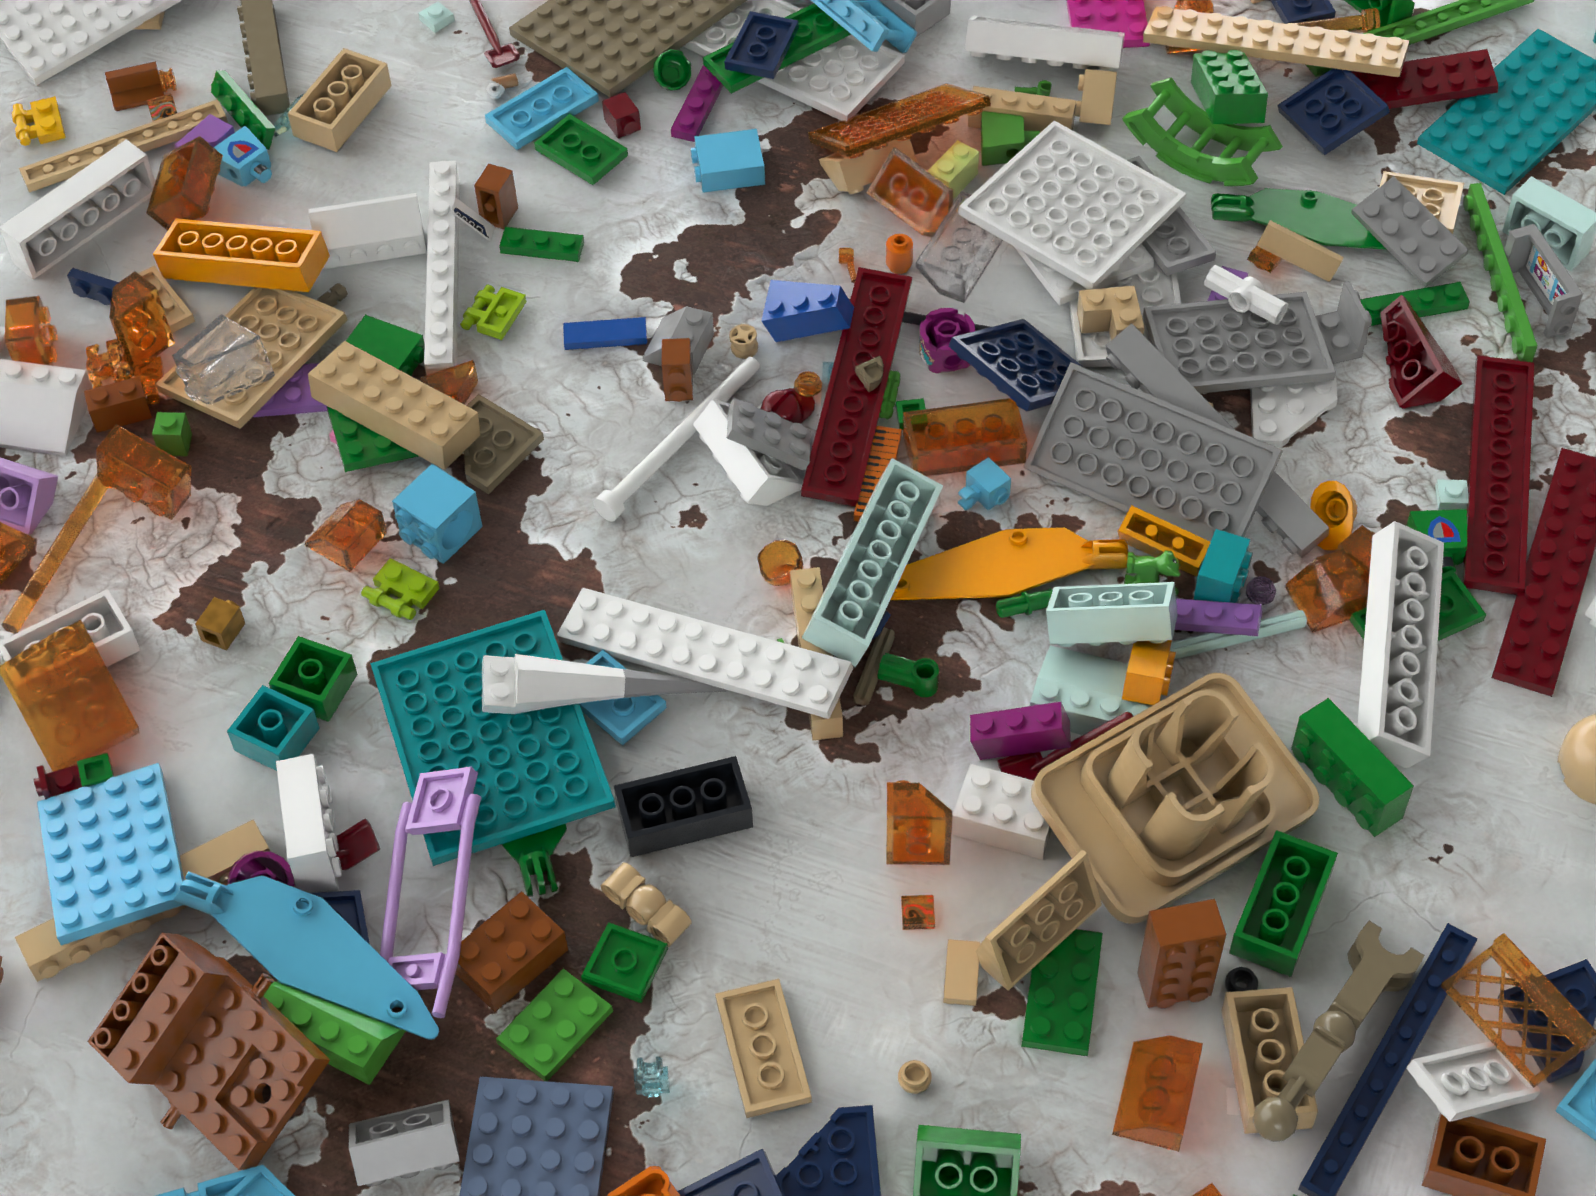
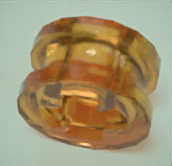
[159,68,177,93]

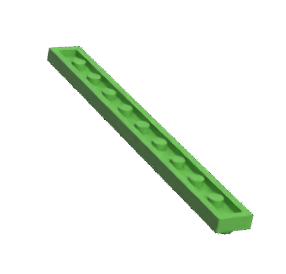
[1306,0,1534,77]

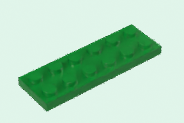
[703,3,851,94]

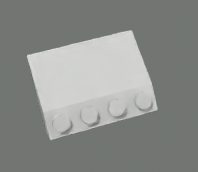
[0,359,93,456]

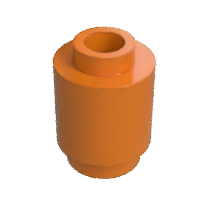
[886,234,913,274]

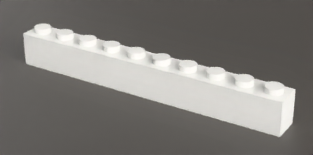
[424,160,460,386]

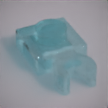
[634,1056,670,1097]

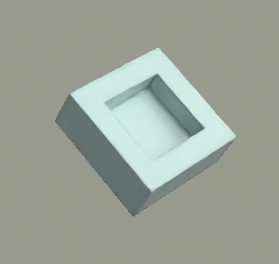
[418,1,455,33]
[1435,479,1468,510]

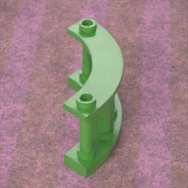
[1122,77,1283,186]

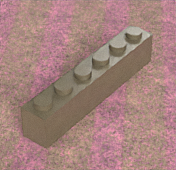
[237,0,291,116]

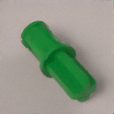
[996,588,1053,618]

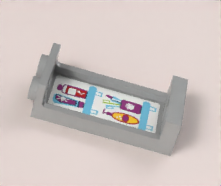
[1504,224,1583,338]

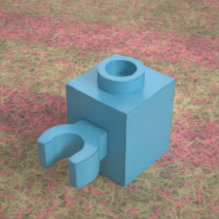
[958,457,1011,510]

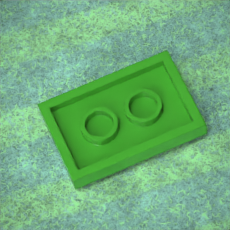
[496,969,613,1081]

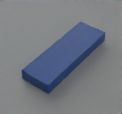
[563,317,647,350]

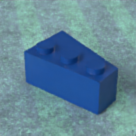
[761,280,854,342]

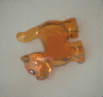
[86,339,136,389]

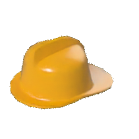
[1310,480,1358,551]

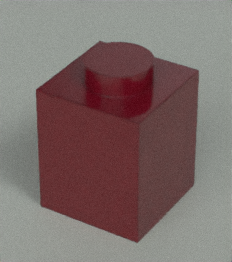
[602,92,641,139]

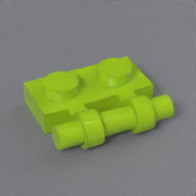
[460,284,527,340]
[361,558,440,620]

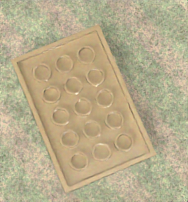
[155,287,347,429]

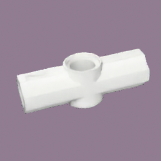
[1204,265,1289,325]

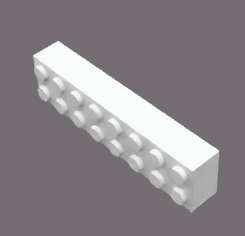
[1357,521,1444,768]

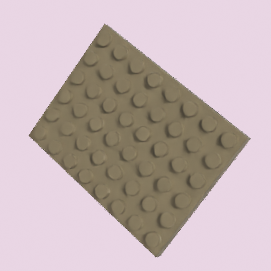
[509,0,747,98]

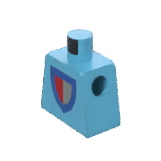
[207,126,272,187]

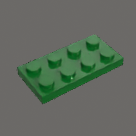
[1350,569,1486,641]
[1021,929,1103,1056]

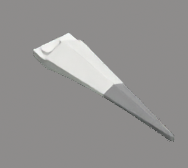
[482,654,728,714]

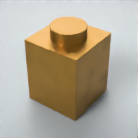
[195,597,245,651]

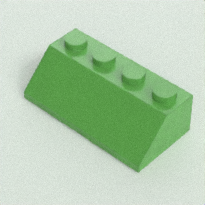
[264,981,406,1085]

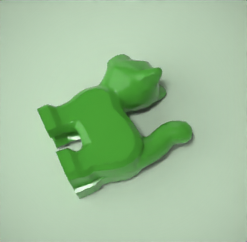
[1124,551,1180,596]

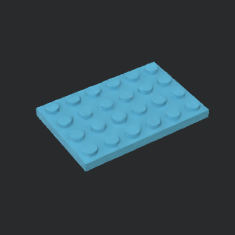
[37,763,184,946]

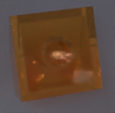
[305,499,387,572]
[1285,549,1368,633]

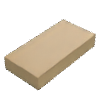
[943,939,980,1006]

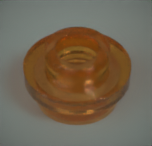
[794,371,822,397]

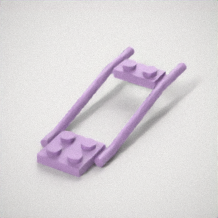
[380,767,481,1018]

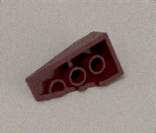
[1380,295,1463,409]

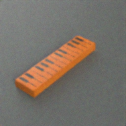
[854,426,902,522]

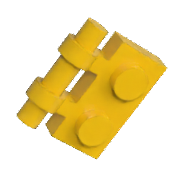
[11,96,66,146]

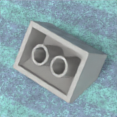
[349,1100,460,1187]

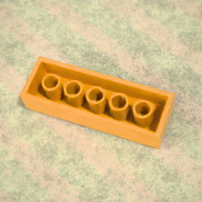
[153,218,330,292]

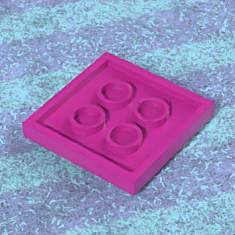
[1066,0,1150,48]

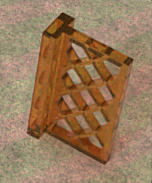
[1441,933,1596,1088]

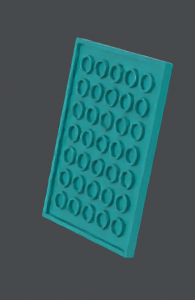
[370,610,616,866]

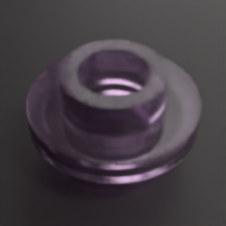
[1245,576,1276,605]

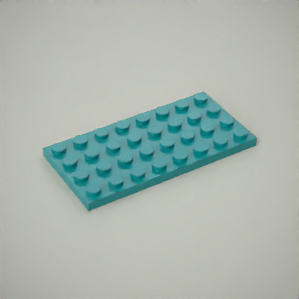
[1417,29,1596,195]

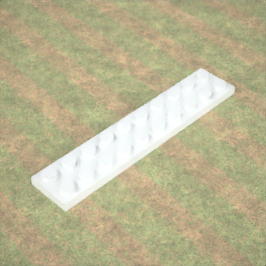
[556,588,853,719]

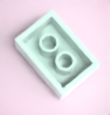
[1502,176,1596,271]

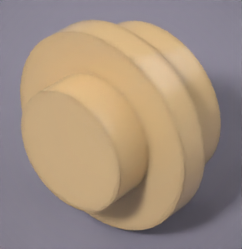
[898,1060,932,1094]

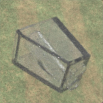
[172,314,275,406]

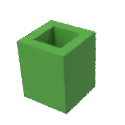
[152,412,192,456]

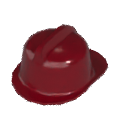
[760,388,815,424]

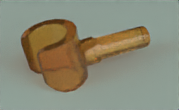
[839,248,856,283]

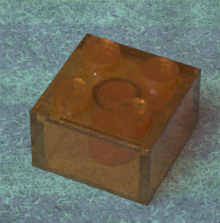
[5,296,58,366]

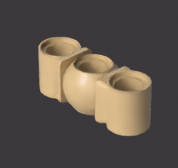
[601,862,692,947]

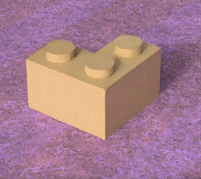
[1075,69,1117,125]
[1077,286,1144,340]

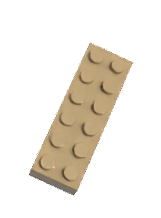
[308,341,480,470]

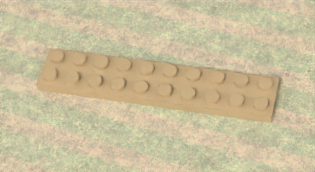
[1143,6,1410,77]

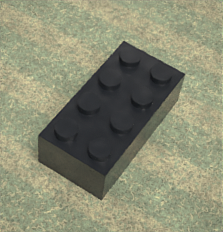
[614,756,753,857]

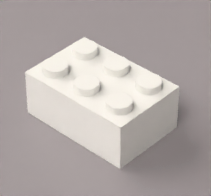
[951,764,1052,860]

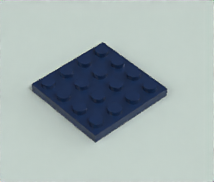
[948,319,1083,411]

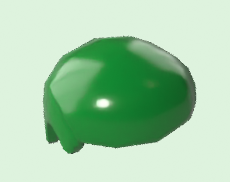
[653,49,691,91]

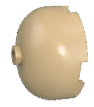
[1558,714,1596,805]

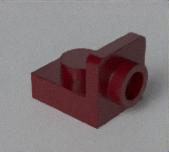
[34,765,82,799]

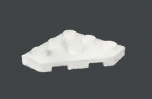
[1250,377,1338,448]

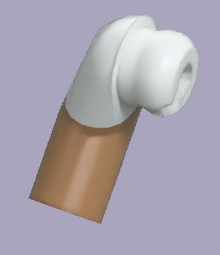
[486,73,518,99]

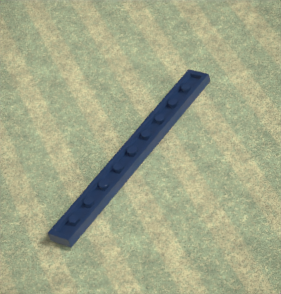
[1298,923,1478,1196]

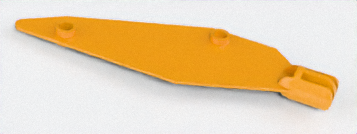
[890,527,1128,600]

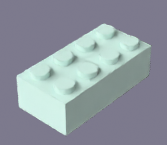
[1046,582,1177,647]

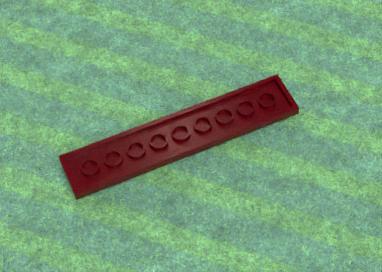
[801,267,912,507]
[1462,355,1534,595]
[1491,448,1596,697]

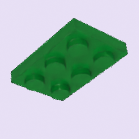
[534,114,628,185]

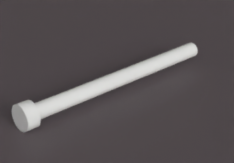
[593,357,760,522]

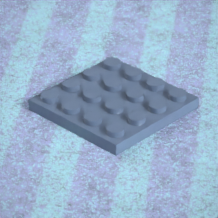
[459,1076,614,1196]

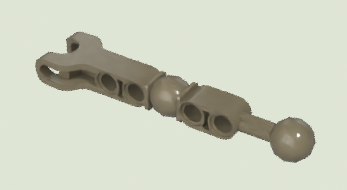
[1253,920,1425,1142]

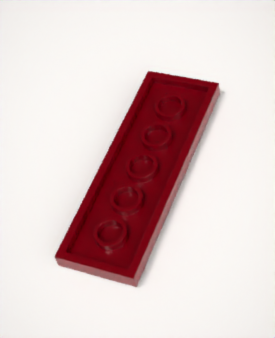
[1351,49,1498,109]

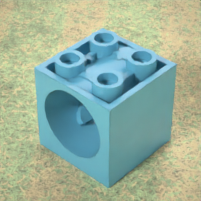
[392,464,483,564]

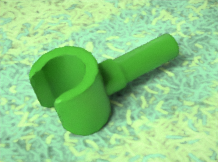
[1015,80,1052,96]

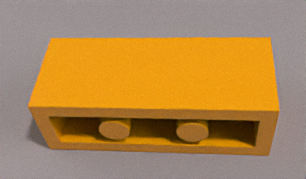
[1118,505,1210,577]
[1122,640,1176,705]

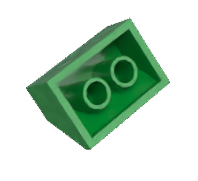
[913,1124,1021,1196]

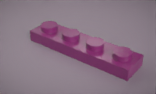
[671,65,724,142]

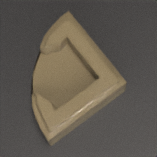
[855,356,883,392]

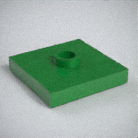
[581,922,668,1003]

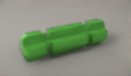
[879,370,901,420]

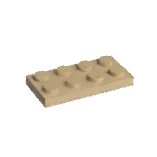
[715,979,812,1118]

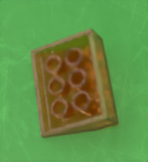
[0,620,140,772]

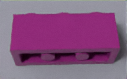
[970,702,1071,760]

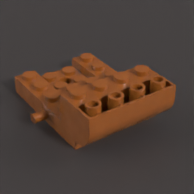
[87,932,330,1170]

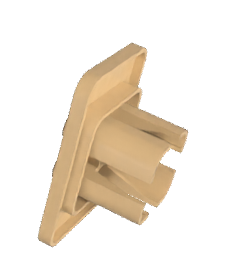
[1031,673,1319,924]

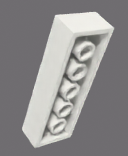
[965,15,1125,71]
[0,139,158,280]

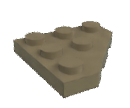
[464,394,544,494]

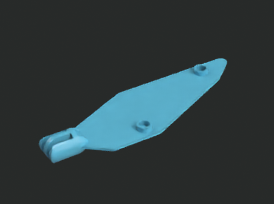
[174,871,439,1040]

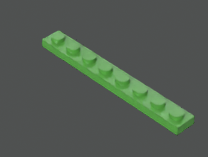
[1463,183,1538,362]

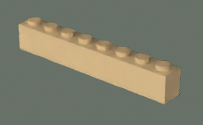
[15,819,270,982]

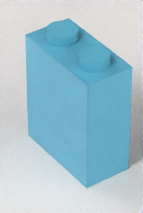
[691,129,765,193]

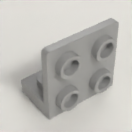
[1316,281,1372,364]

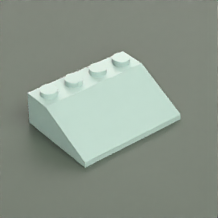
[1030,645,1163,735]

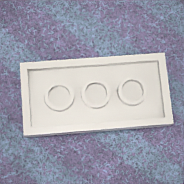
[1407,1039,1541,1122]

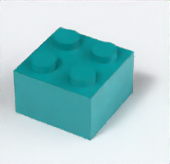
[1193,529,1253,603]
[227,685,320,771]

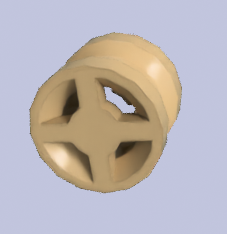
[729,324,758,359]

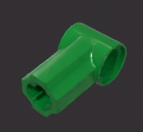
[877,653,939,698]

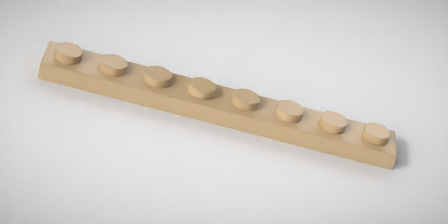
[19,99,228,193]

